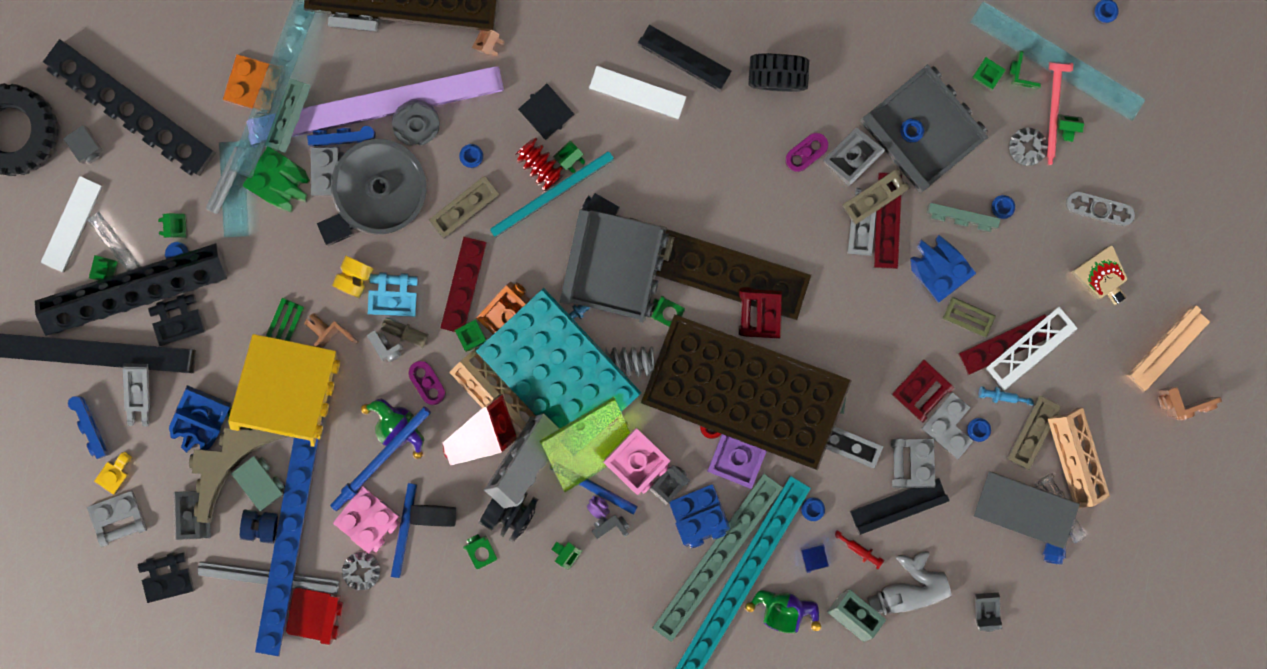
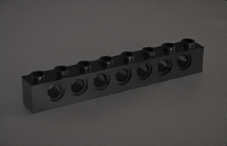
[43,39,216,176]
[35,243,227,336]

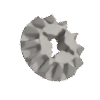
[1009,127,1048,166]
[342,552,380,590]

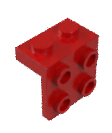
[286,588,344,645]

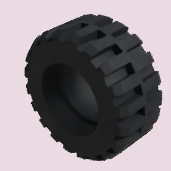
[0,83,58,176]

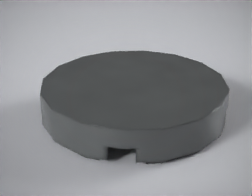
[392,100,440,146]

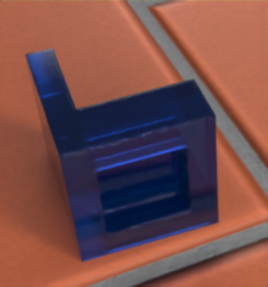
[800,543,829,573]

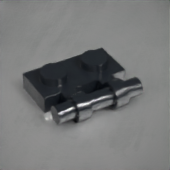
[148,294,206,346]
[138,552,195,603]

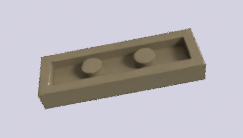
[429,176,500,239]
[1007,395,1062,470]

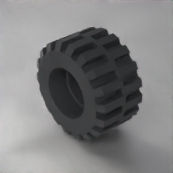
[748,53,810,92]

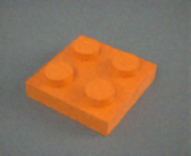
[223,54,283,114]

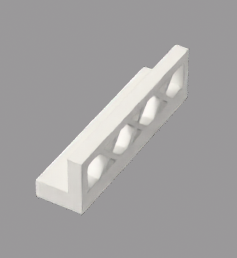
[986,307,1078,392]

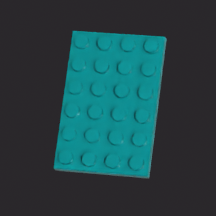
[476,288,642,455]

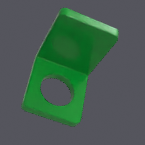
[1009,51,1041,89]
[651,296,685,327]
[463,534,497,569]

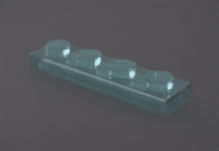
[219,141,249,238]

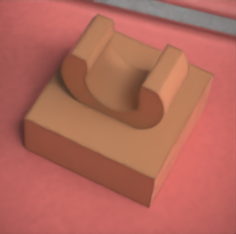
[472,30,504,56]

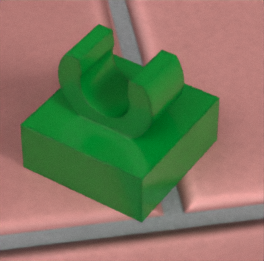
[972,57,1005,91]
[1058,114,1084,142]
[553,141,585,173]
[158,213,186,238]
[89,255,119,280]
[454,319,487,352]
[551,542,582,570]

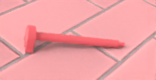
[1047,62,1074,165]

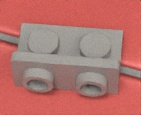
[328,12,379,32]
[311,147,344,196]
[367,330,404,362]

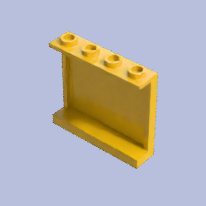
[228,334,340,447]

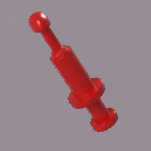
[835,530,885,569]

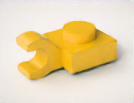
[94,451,132,495]

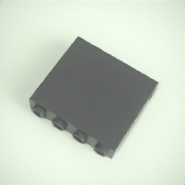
[860,64,988,193]
[560,208,669,323]

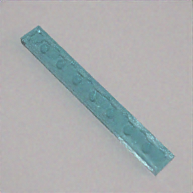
[229,0,315,179]
[970,1,1145,121]

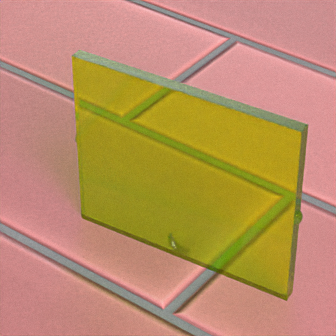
[539,397,630,492]

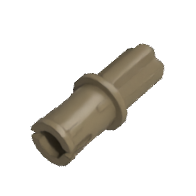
[381,317,429,348]

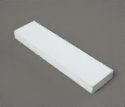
[589,66,686,120]
[40,176,103,273]

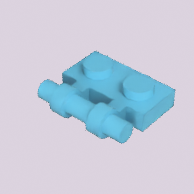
[368,272,418,317]

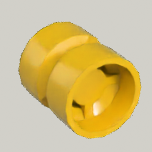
[332,255,374,298]

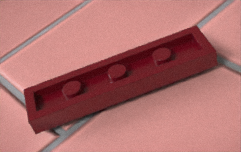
[873,173,902,269]
[440,237,487,332]
[958,314,1055,375]

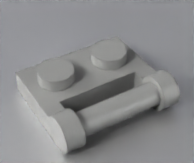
[891,439,935,488]
[87,491,147,547]

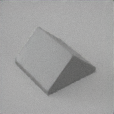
[823,127,885,187]

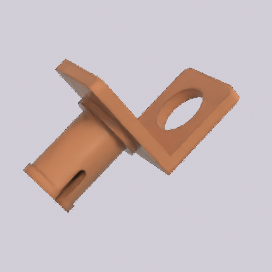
[304,313,359,348]

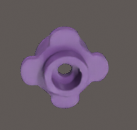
[587,496,610,519]

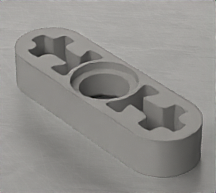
[1066,192,1135,226]

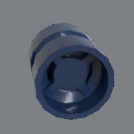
[239,509,278,544]

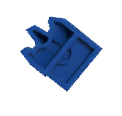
[910,235,976,303]
[169,385,231,453]

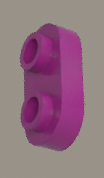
[785,133,828,172]
[409,361,445,405]

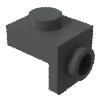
[649,465,690,505]
[592,514,630,539]
[975,592,1002,632]

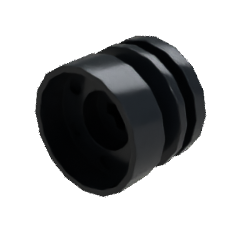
[479,492,539,543]

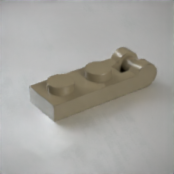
[842,168,910,225]

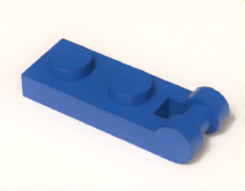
[307,126,376,147]
[68,396,109,459]

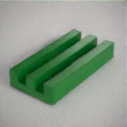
[266,298,305,341]

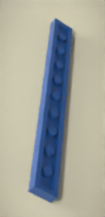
[255,421,322,656]

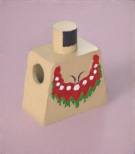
[1071,245,1128,305]

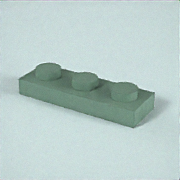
[265,78,311,153]
[926,203,1000,232]

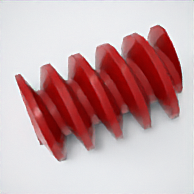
[515,138,565,191]

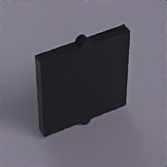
[518,84,575,140]

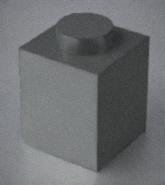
[63,125,103,164]

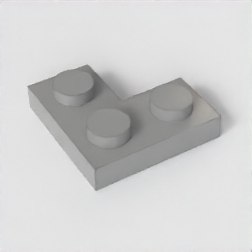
[921,392,973,459]

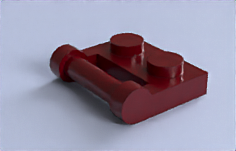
[738,287,782,339]
[891,359,955,423]

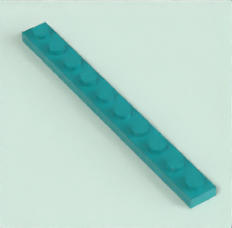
[675,476,811,669]

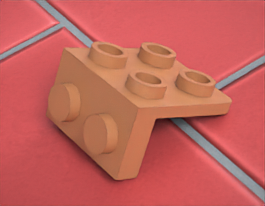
[1158,387,1222,420]

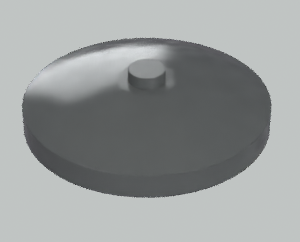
[331,139,426,235]

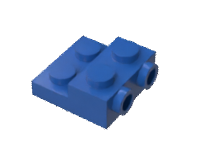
[669,484,731,549]

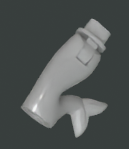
[867,551,952,615]

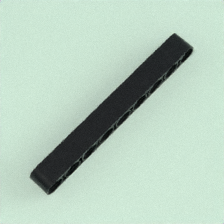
[0,334,196,373]

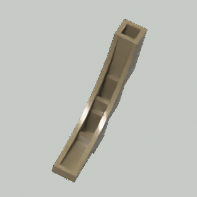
[189,428,290,523]

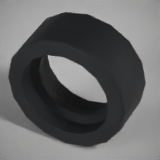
[410,505,456,527]

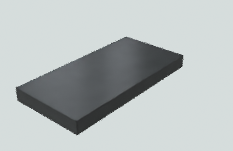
[974,471,1080,549]

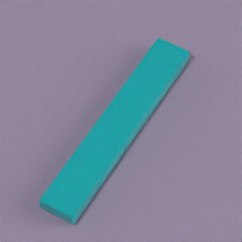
[490,152,614,238]

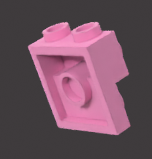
[603,427,670,495]
[333,486,400,554]

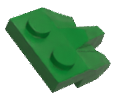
[242,146,310,212]

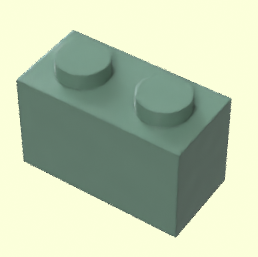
[231,456,285,511]
[827,590,886,642]

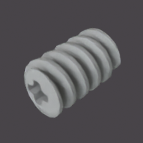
[606,347,654,377]

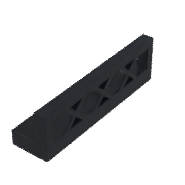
[638,24,732,92]
[850,478,950,535]

